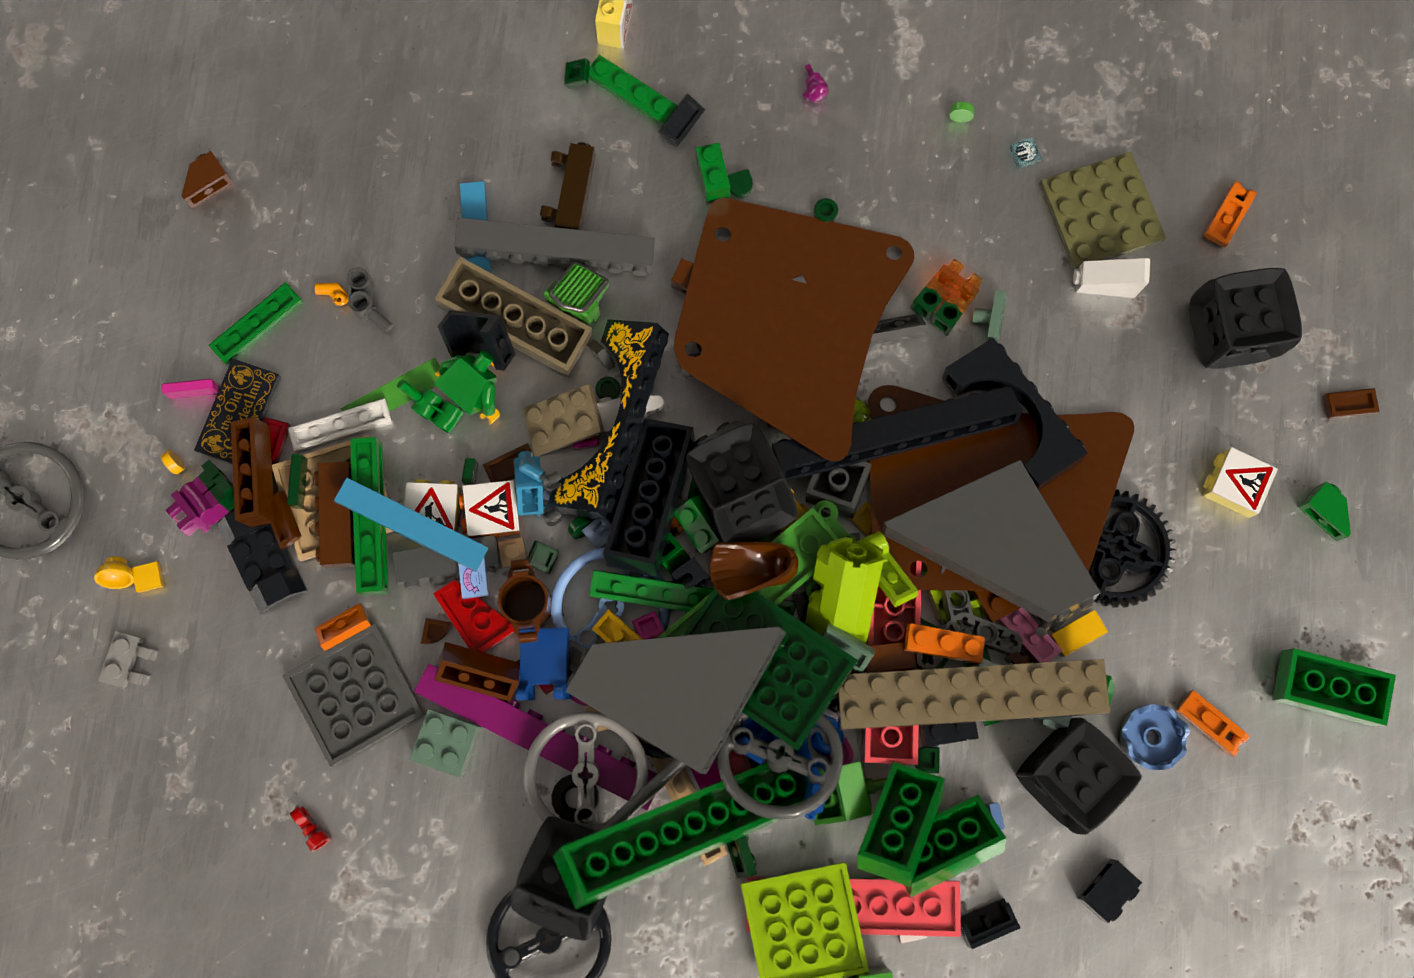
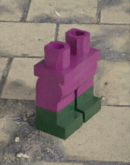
[165,460,234,537]

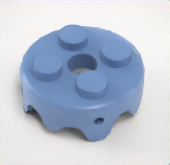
[1120,704,1190,770]

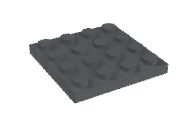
[282,624,425,767]

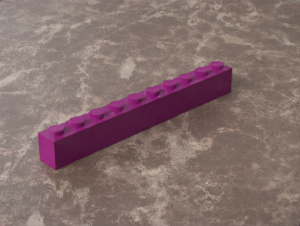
[414,664,657,811]

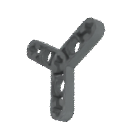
[915,566,1022,670]

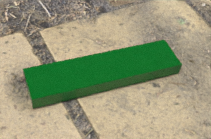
[208,282,303,365]

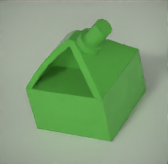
[814,762,887,825]

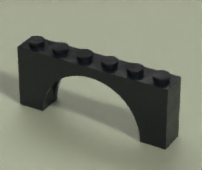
[942,338,1088,490]

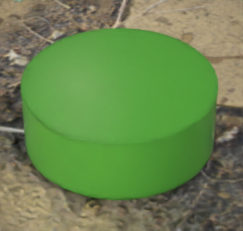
[949,102,974,122]

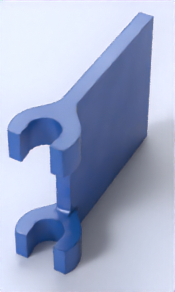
[516,628,572,701]

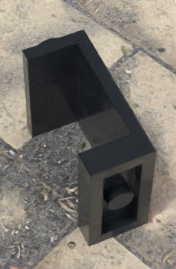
[437,310,516,371]

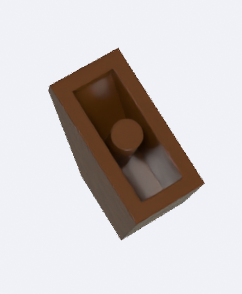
[181,151,233,209]

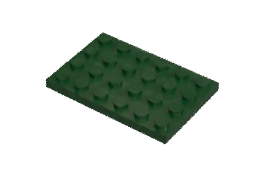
[682,588,858,751]

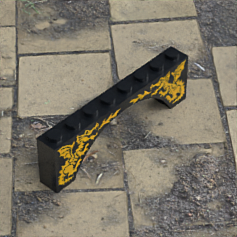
[548,319,669,521]

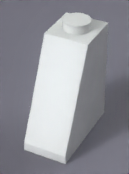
[1073,258,1150,298]

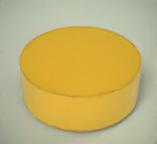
[161,449,186,475]

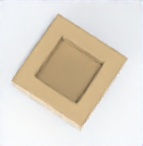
[497,537,527,568]

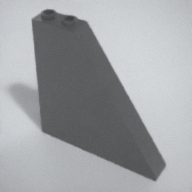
[882,460,1101,622]
[566,627,786,774]

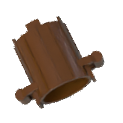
[497,558,552,643]

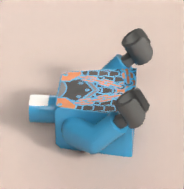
[514,451,562,526]

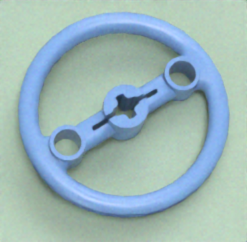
[551,547,670,649]

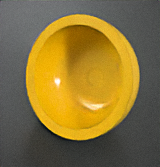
[94,556,134,589]

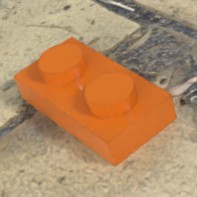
[314,603,371,651]

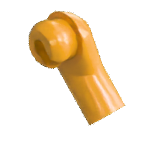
[315,283,348,306]

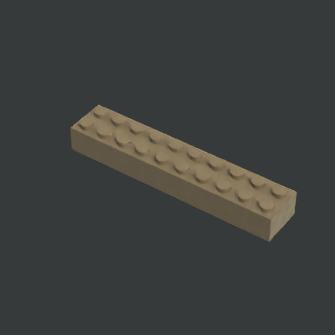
[836,659,1110,730]

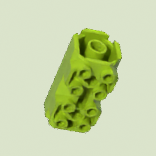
[805,537,883,644]

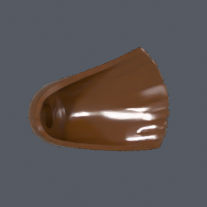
[709,542,799,600]

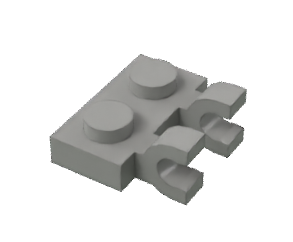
[98,631,159,689]

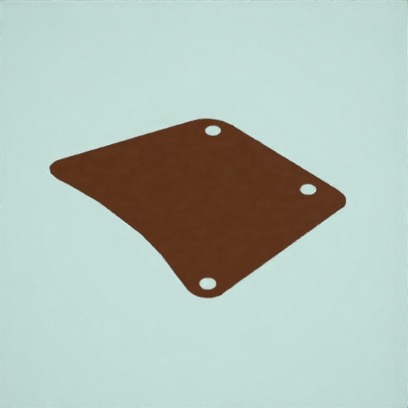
[674,197,914,461]
[868,385,1134,591]

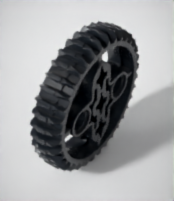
[1091,489,1177,608]

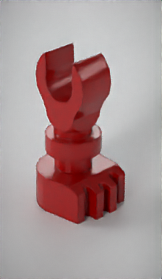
[290,806,331,852]

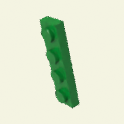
[589,55,677,126]

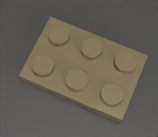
[522,384,605,456]

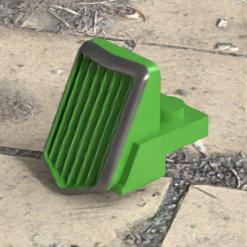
[544,262,609,325]

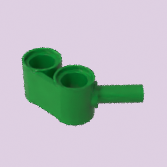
[397,379,464,434]

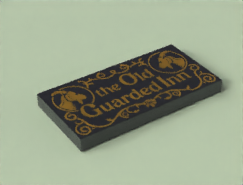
[194,358,281,464]

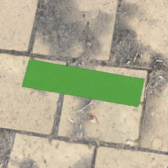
[340,357,441,411]

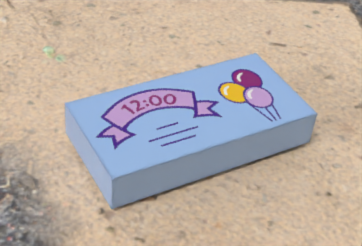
[458,544,489,599]

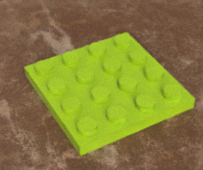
[741,862,869,978]

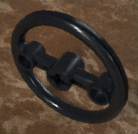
[486,888,612,978]

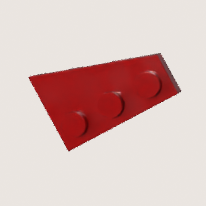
[433,579,515,653]

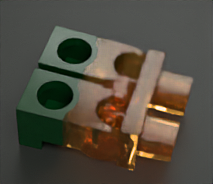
[910,259,983,336]

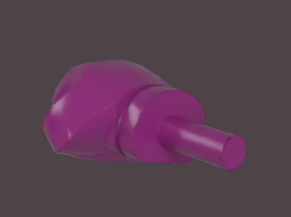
[802,64,829,103]

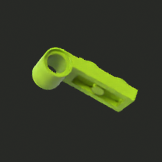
[855,531,918,607]

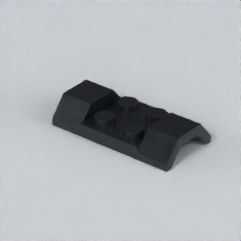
[218,511,308,614]

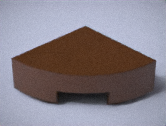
[421,618,452,645]

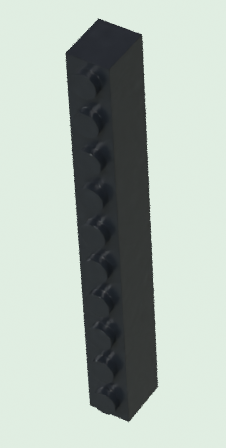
[772,386,1022,481]

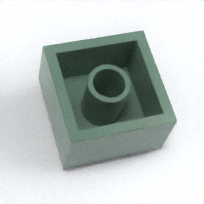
[409,709,482,777]

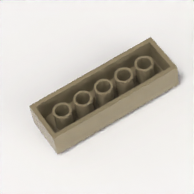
[435,256,592,377]

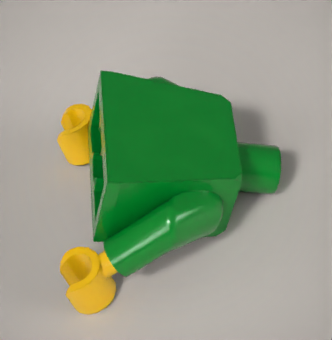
[434,351,500,425]

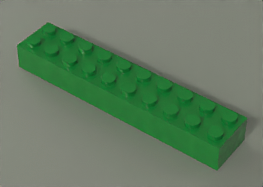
[553,751,806,909]

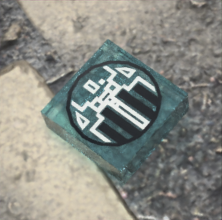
[1009,137,1042,169]

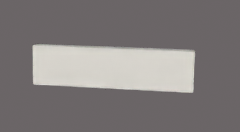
[288,398,393,453]

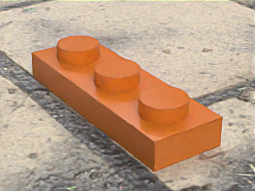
[904,623,985,664]

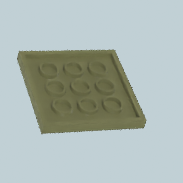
[1039,152,1166,270]

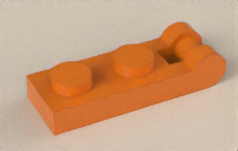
[1203,180,1257,248]
[1175,690,1250,757]

